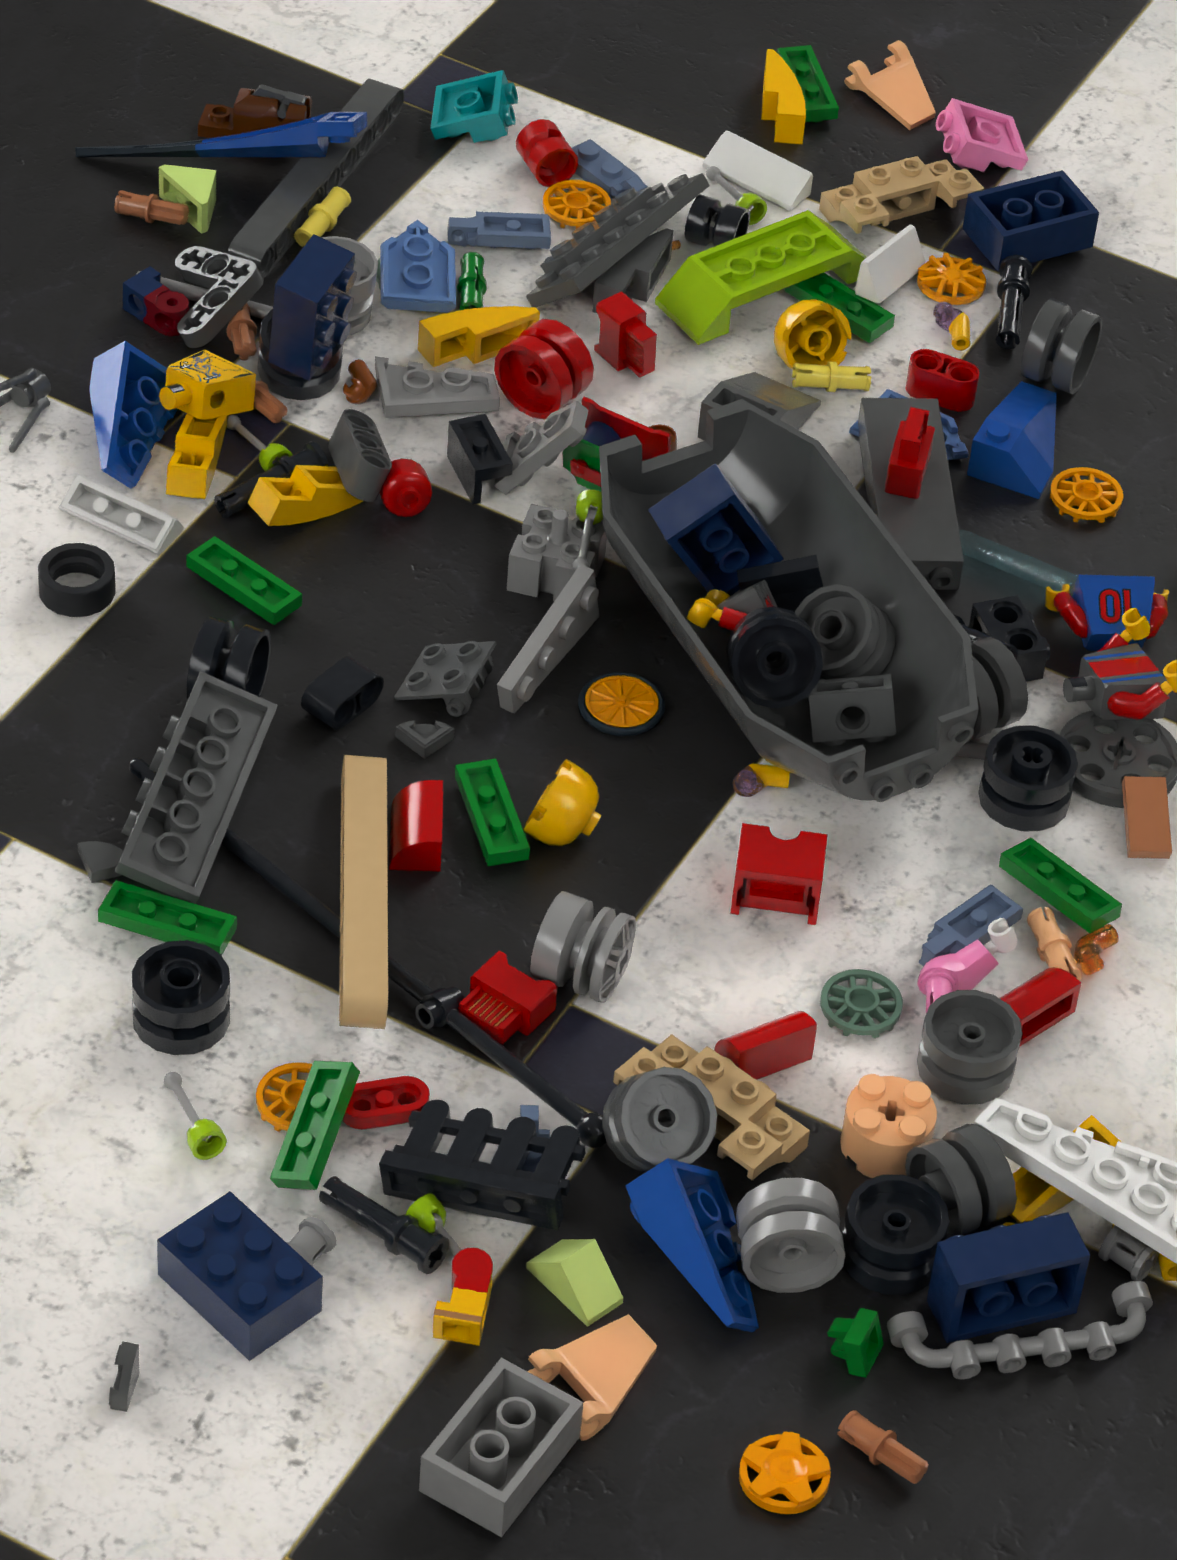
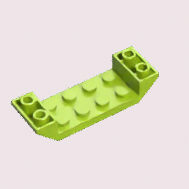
[655,210,867,345]

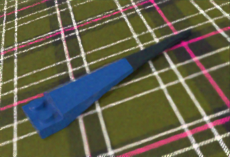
[75,112,367,157]

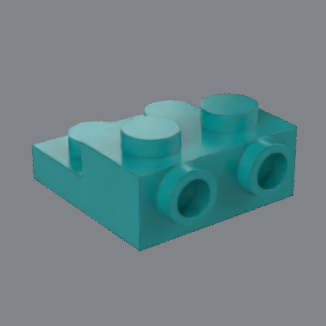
[430,70,518,143]

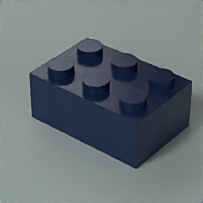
[963,170,1099,271]
[268,234,357,381]
[648,463,784,596]
[157,1191,323,1361]
[927,1212,1090,1343]

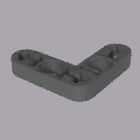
[175,246,264,348]

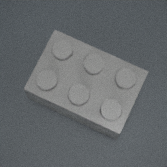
[419,1357,584,1537]

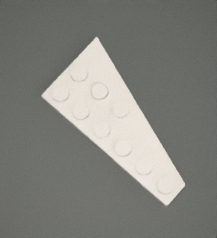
[973,1098,1177,1264]

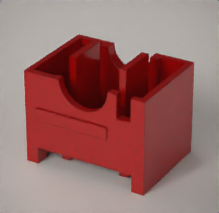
[730,823,828,925]

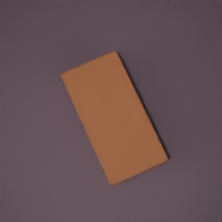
[1122,776,1172,859]

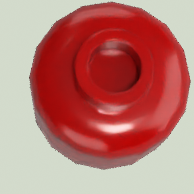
[379,458,432,517]

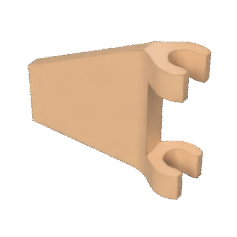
[844,40,936,130]
[527,1314,657,1441]

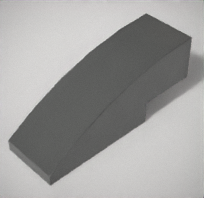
[592,228,674,313]

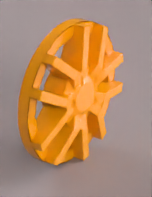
[543,180,611,229]
[917,253,986,305]
[1050,467,1123,523]
[256,1063,312,1132]

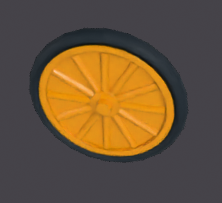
[578,672,665,736]

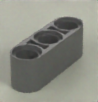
[328,409,392,502]

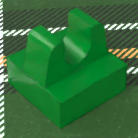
[827,1308,884,1378]

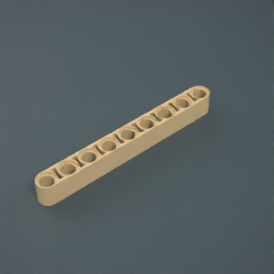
[339,755,388,1029]

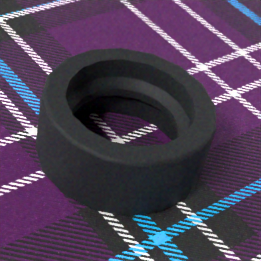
[38,543,116,617]

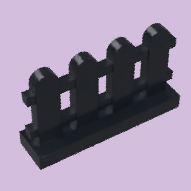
[379,1100,586,1231]

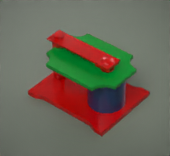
[562,397,671,492]

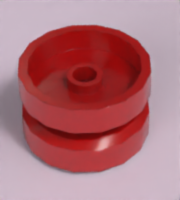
[494,319,594,419]

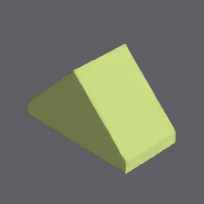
[159,164,216,234]
[526,1239,623,1327]

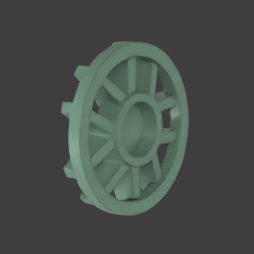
[820,969,903,1039]

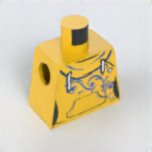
[159,350,256,420]

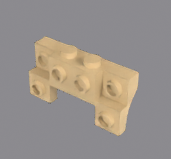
[819,156,984,234]
[613,1034,810,1180]

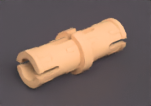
[1027,907,1082,981]

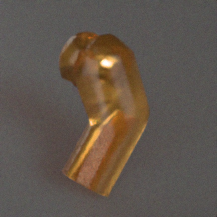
[1074,924,1119,976]

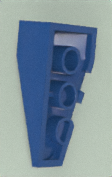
[89,341,178,489]
[967,381,1057,499]
[625,1158,759,1332]

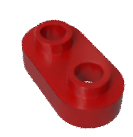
[342,1076,430,1130]

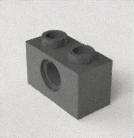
[809,674,896,746]

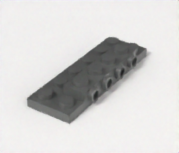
[526,173,710,308]
[114,671,278,904]

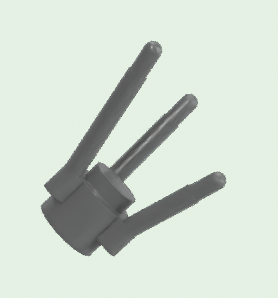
[0,367,51,453]

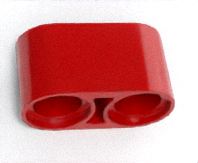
[906,349,980,412]

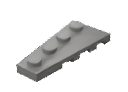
[497,564,599,714]

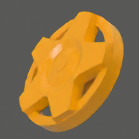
[739,1431,831,1514]

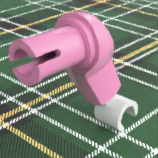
[917,918,1017,1013]

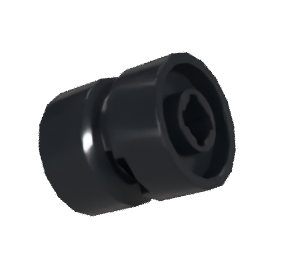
[684,194,750,247]

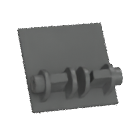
[394,641,497,717]

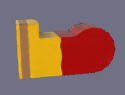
[433,1248,493,1346]

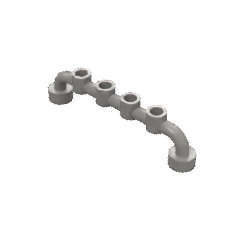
[887,1281,1153,1379]

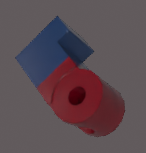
[123,266,189,336]

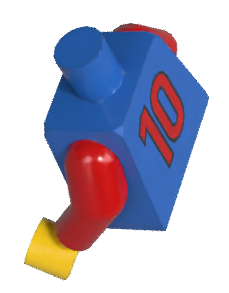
[1045,575,1170,651]

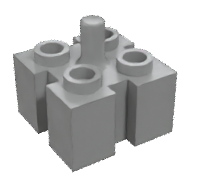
[507,504,607,601]

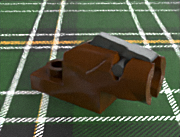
[198,84,312,138]

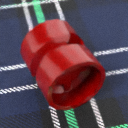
[516,119,578,187]

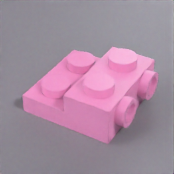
[936,98,1028,172]

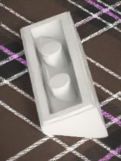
[702,131,813,211]
[855,225,925,303]
[58,474,184,555]

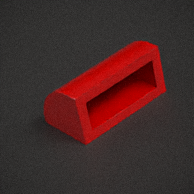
[389,780,443,872]
[1000,967,1081,1046]
[714,1011,817,1080]

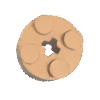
[840,1074,937,1178]

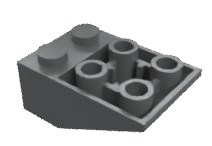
[697,372,821,441]

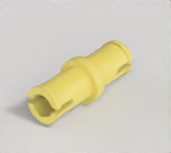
[294,187,351,247]
[792,361,871,392]

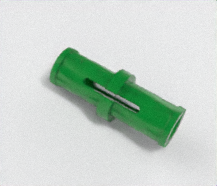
[457,252,487,310]

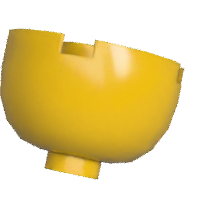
[774,299,852,370]
[523,759,601,846]

